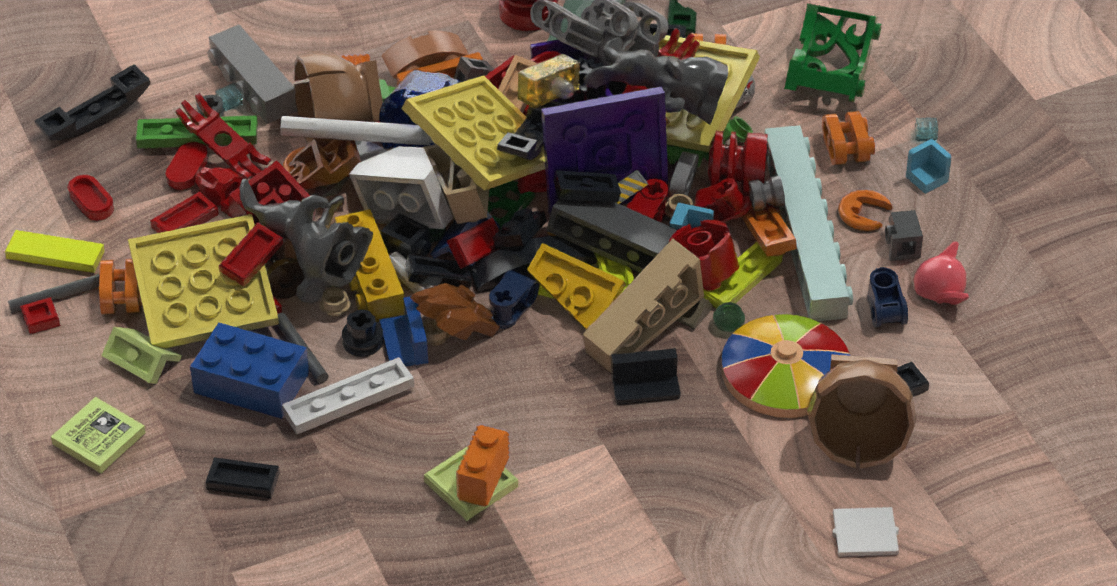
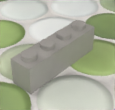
[208,25,297,124]

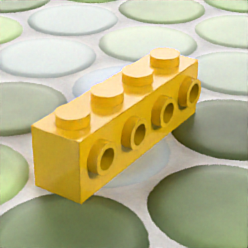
[335,209,404,322]

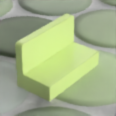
[101,327,182,384]

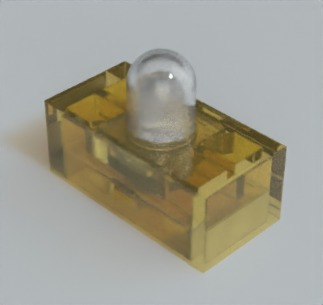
[517,54,580,108]

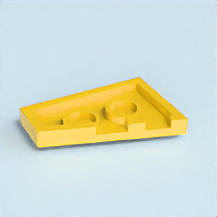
[527,243,626,330]

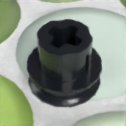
[342,310,383,357]

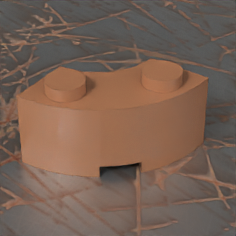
[381,30,469,79]

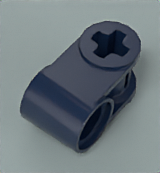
[867,267,908,328]
[489,270,540,329]

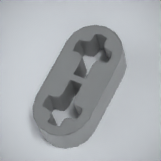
[669,151,699,197]

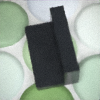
[611,348,681,405]

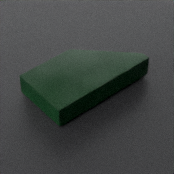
[667,0,697,38]

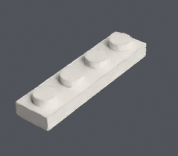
[282,357,414,434]

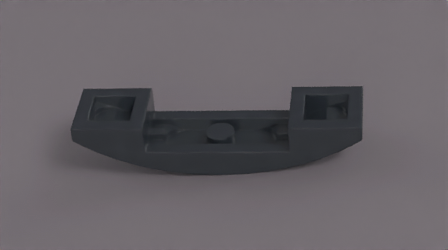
[34,64,151,141]
[497,97,565,160]
[469,236,597,293]

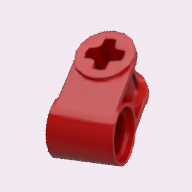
[693,178,752,223]
[626,179,668,222]

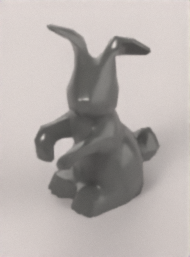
[584,37,728,125]
[240,179,373,303]

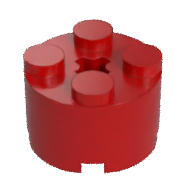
[669,220,739,291]

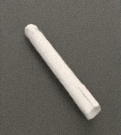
[280,116,434,146]

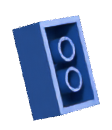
[190,322,309,419]

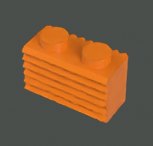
[456,425,510,507]

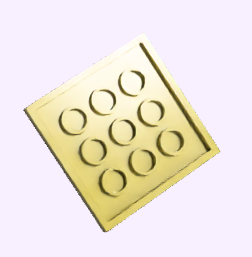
[625,33,760,152]
[401,75,545,191]
[128,214,279,349]

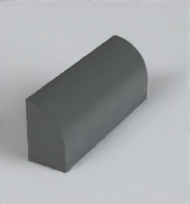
[546,199,677,273]

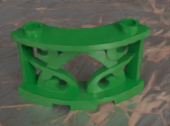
[784,3,882,102]

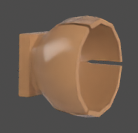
[294,51,385,147]
[807,354,917,469]

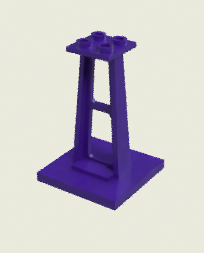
[530,39,669,215]

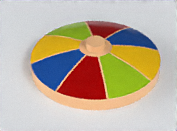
[721,314,850,418]

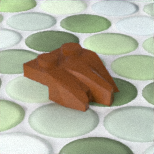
[289,139,362,189]
[410,283,500,340]

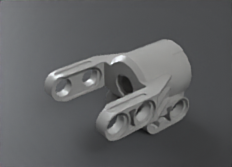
[530,0,668,66]

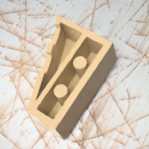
[422,144,489,224]

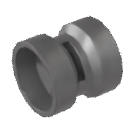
[749,176,785,212]

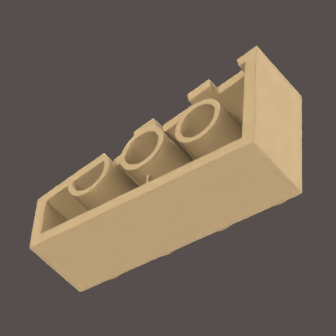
[583,239,704,373]

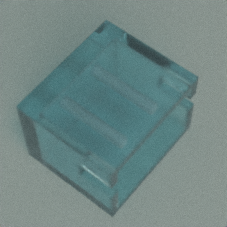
[215,83,243,111]
[915,118,939,141]

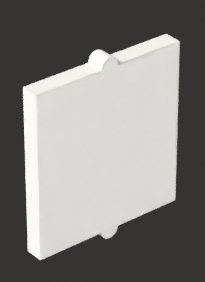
[832,507,899,557]

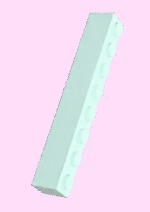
[764,125,853,321]

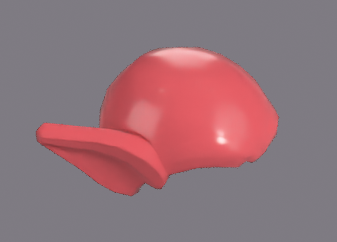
[913,241,969,305]

